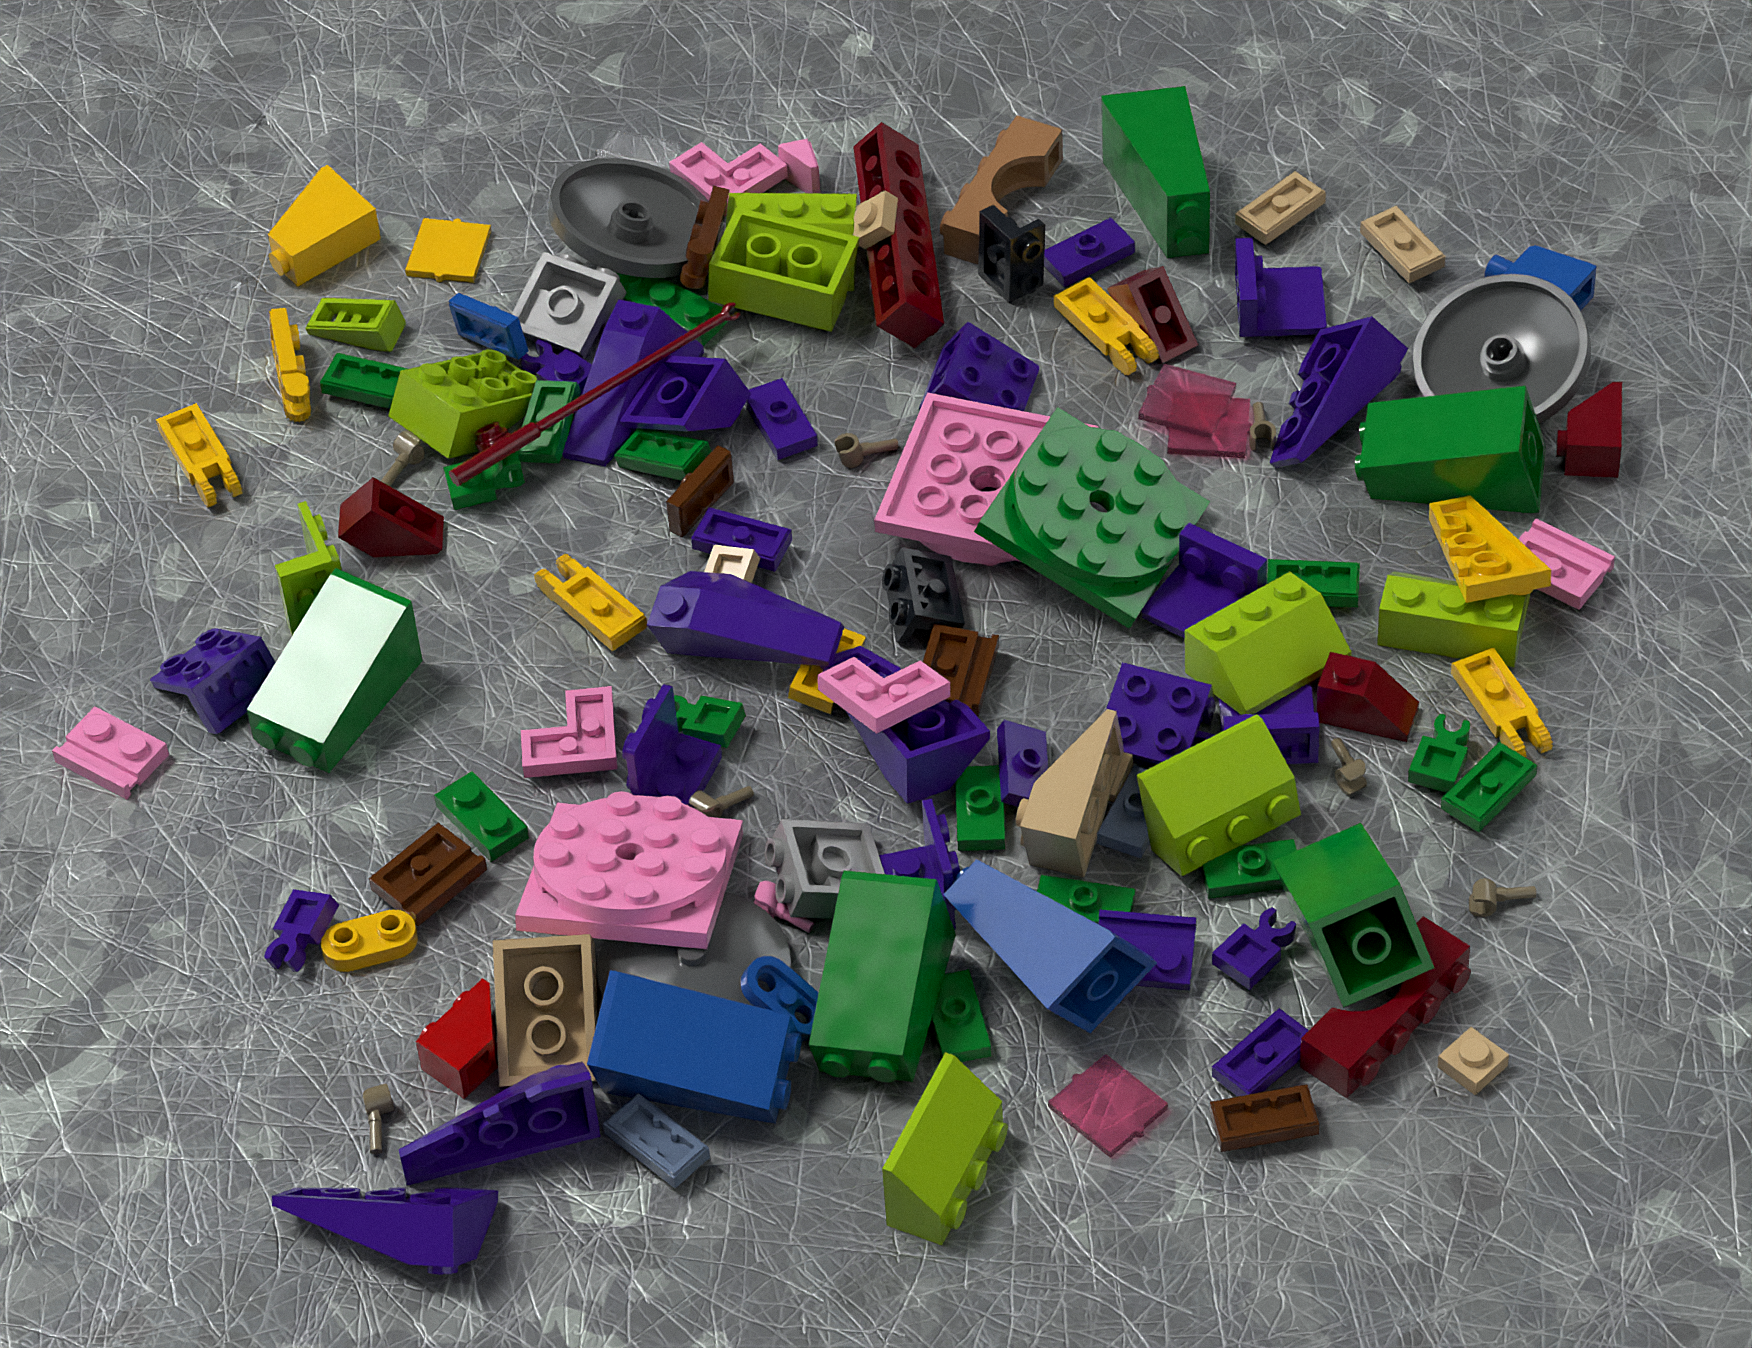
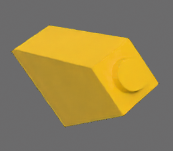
[268,165,381,287]

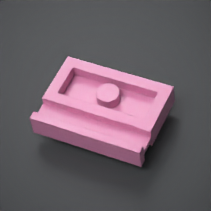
[1519,519,1615,610]
[52,706,169,800]

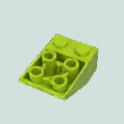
[388,349,537,459]

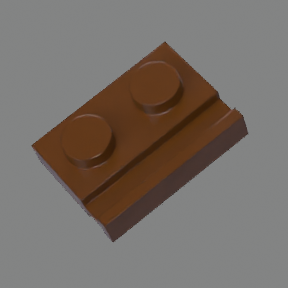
[923,624,999,717]
[369,822,487,926]

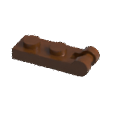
[680,186,730,289]

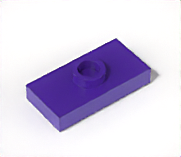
[1044,217,1135,287]
[745,378,818,460]
[691,507,792,572]
[997,719,1048,807]
[1212,1008,1309,1097]

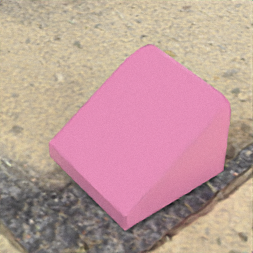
[778,138,821,193]

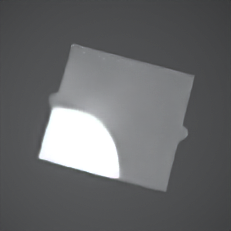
[595,129,680,172]

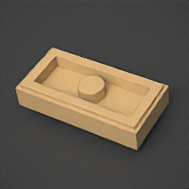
[1235,171,1326,245]
[1360,206,1445,284]

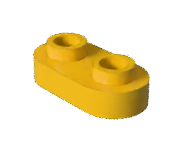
[321,910,418,972]

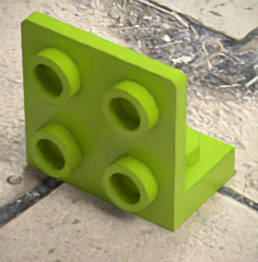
[275,501,342,635]

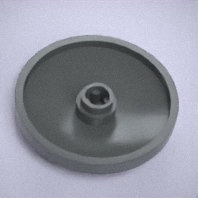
[548,158,709,278]
[1412,274,1591,424]
[597,892,792,1006]

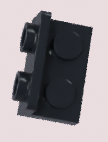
[978,204,1045,303]
[882,547,965,644]

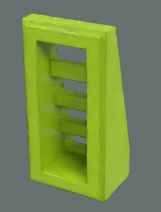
[305,298,406,352]

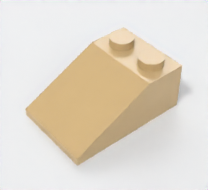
[1016,709,1124,878]
[493,934,598,1088]

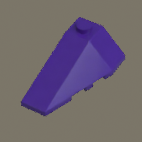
[563,299,704,467]
[1270,316,1409,468]
[647,571,844,667]
[820,646,990,804]
[398,1061,601,1186]
[272,1188,498,1275]

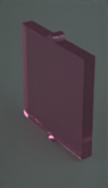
[1138,364,1236,439]
[1166,395,1252,458]
[1048,1054,1168,1158]

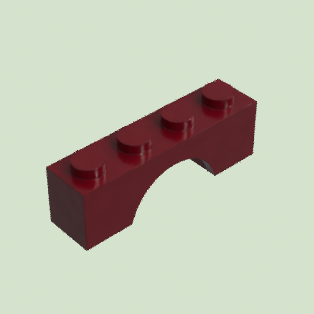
[1300,916,1471,1098]

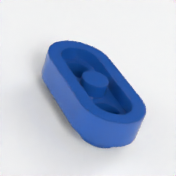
[741,956,819,1041]

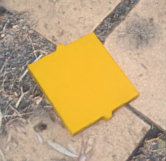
[405,218,492,283]

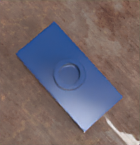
[448,293,529,360]

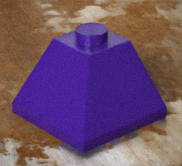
[619,356,751,431]

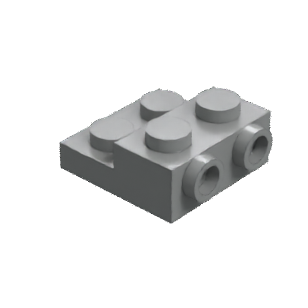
[512,251,627,359]
[764,819,885,919]

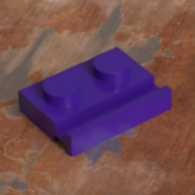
[1099,909,1197,991]

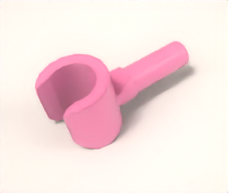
[754,881,814,933]

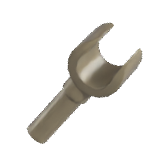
[1249,402,1277,450]
[381,430,425,486]
[834,433,899,468]
[1331,738,1367,795]
[689,786,754,818]
[1469,878,1536,917]
[363,1083,395,1155]

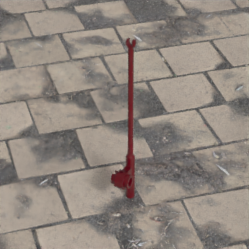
[449,302,741,486]

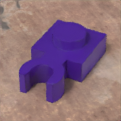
[520,339,592,395]
[264,889,339,972]
[1212,907,1296,990]

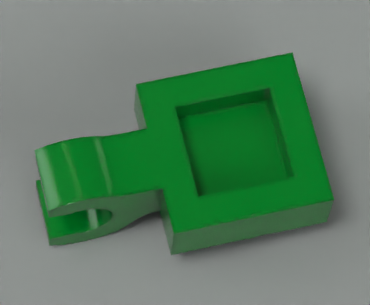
[443,452,525,510]

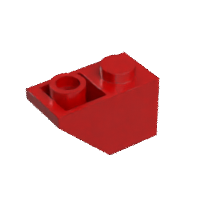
[416,978,498,1099]

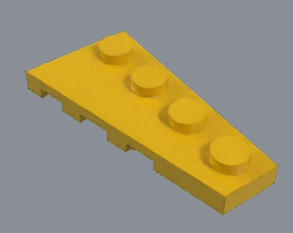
[1429,496,1551,603]

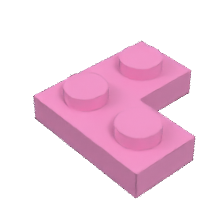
[669,142,788,216]
[817,657,950,734]
[521,686,618,778]

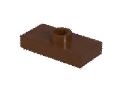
[666,445,734,537]
[1210,1084,1320,1152]

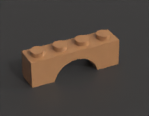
[940,115,1063,265]

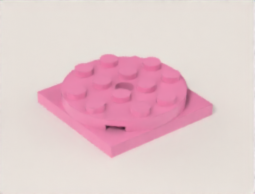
[874,393,1098,566]
[515,791,743,949]

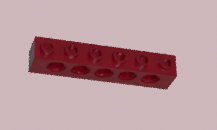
[853,122,944,348]

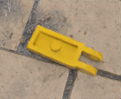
[1054,277,1159,376]
[269,308,311,423]
[156,403,243,508]
[534,554,647,651]
[1451,648,1553,758]

